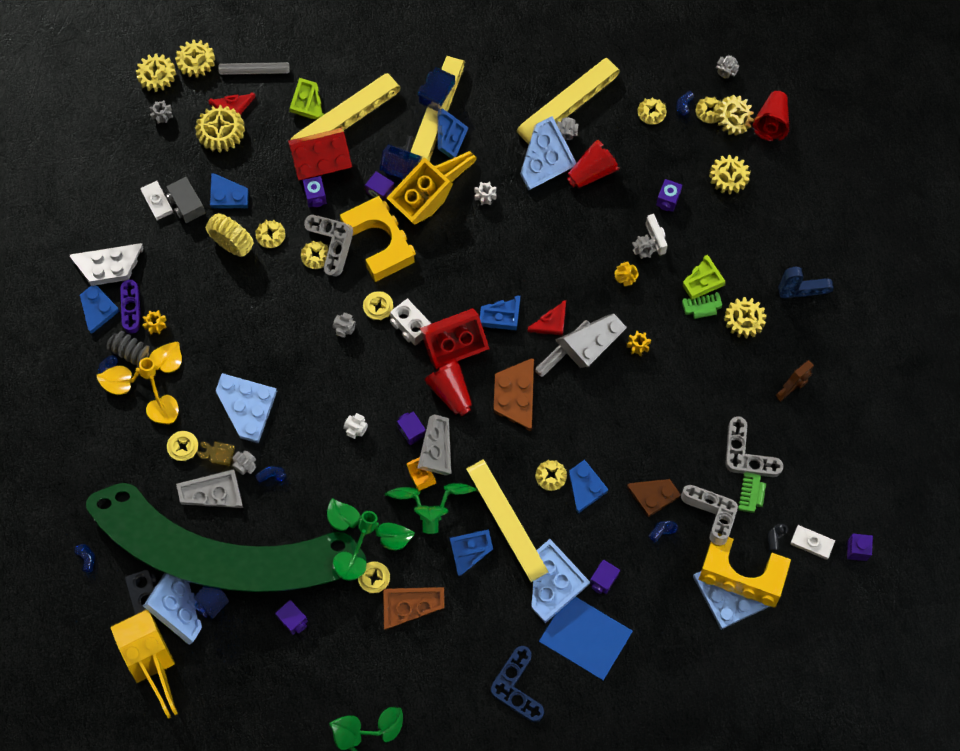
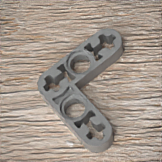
[304,215,353,277]
[726,417,783,477]
[681,485,738,545]

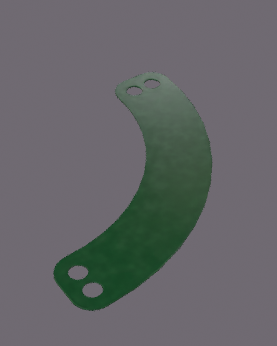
[86,483,366,592]

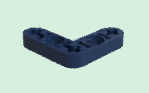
[778,267,834,298]
[491,646,544,722]

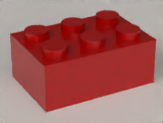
[288,128,352,180]
[420,308,489,369]

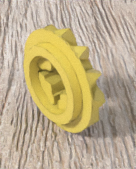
[638,97,667,125]
[696,97,721,123]
[256,220,285,248]
[301,241,329,269]
[363,292,393,320]
[167,431,198,462]
[536,460,567,491]
[358,562,390,593]

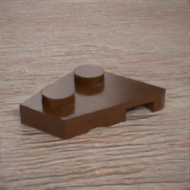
[775,360,814,401]
[627,479,681,517]

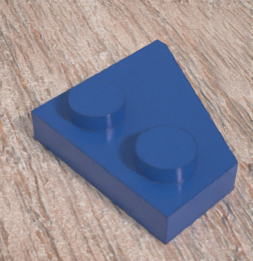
[438,108,468,159]
[210,173,249,208]
[80,285,119,334]
[480,296,520,330]
[569,460,608,513]
[450,530,493,576]

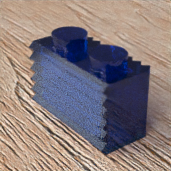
[417,67,455,111]
[380,144,422,180]
[194,586,229,619]

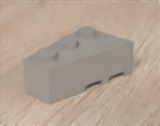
[556,314,626,368]

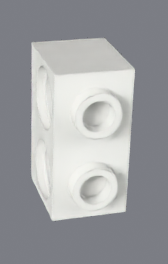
[390,298,431,345]

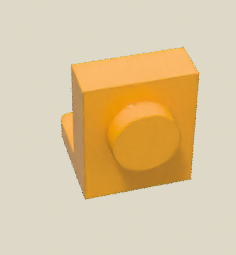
[406,457,436,491]

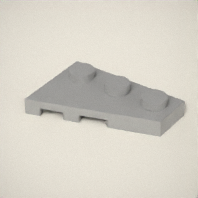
[418,415,451,475]
[176,470,243,508]

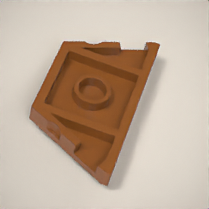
[494,359,534,431]

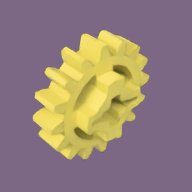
[175,40,215,78]
[136,54,176,92]
[716,95,754,135]
[709,155,750,194]
[724,297,767,338]

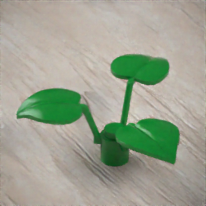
[385,483,478,534]
[327,498,415,580]
[329,707,403,751]

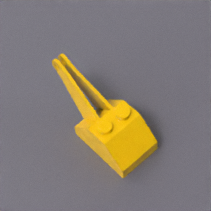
[387,151,477,225]
[111,609,178,719]

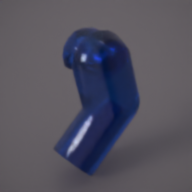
[677,91,694,116]
[99,355,118,374]
[255,466,286,483]
[649,521,678,542]
[75,544,95,572]

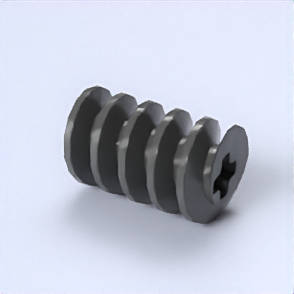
[106,331,150,368]

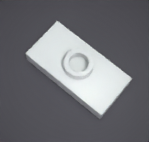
[140,181,173,220]
[646,214,668,255]
[790,525,835,560]

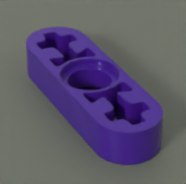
[120,280,141,333]

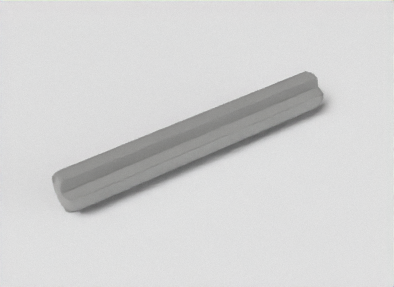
[218,62,290,74]
[535,320,590,377]

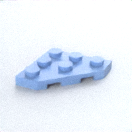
[520,116,576,190]
[216,373,277,443]
[532,539,590,623]
[693,571,770,629]
[143,573,202,644]

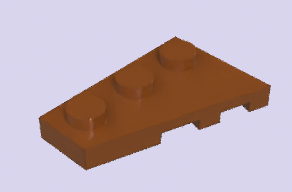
[384,587,444,630]

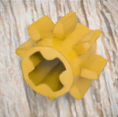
[615,262,638,286]
[143,310,166,334]
[627,331,651,356]

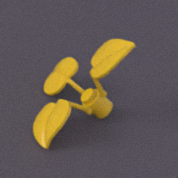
[97,342,182,424]

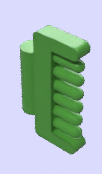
[682,292,722,319]
[738,472,766,513]

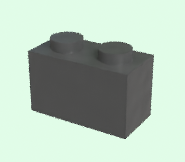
[166,177,205,223]

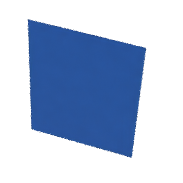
[539,597,633,680]

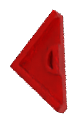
[208,92,256,115]
[528,301,566,335]

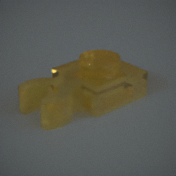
[198,442,235,466]

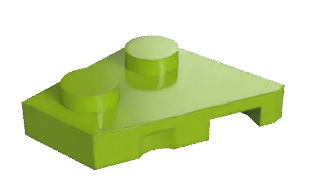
[289,78,324,120]
[683,255,725,300]

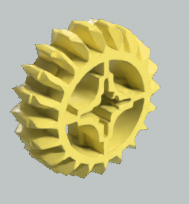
[195,105,245,153]
[205,213,254,257]

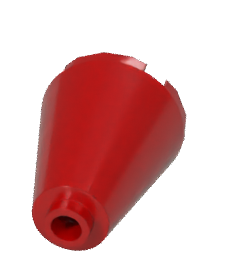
[753,91,789,141]
[567,140,619,188]
[424,361,472,416]

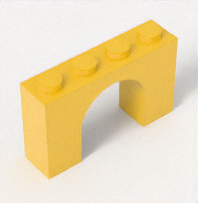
[340,196,416,282]
[698,533,791,608]

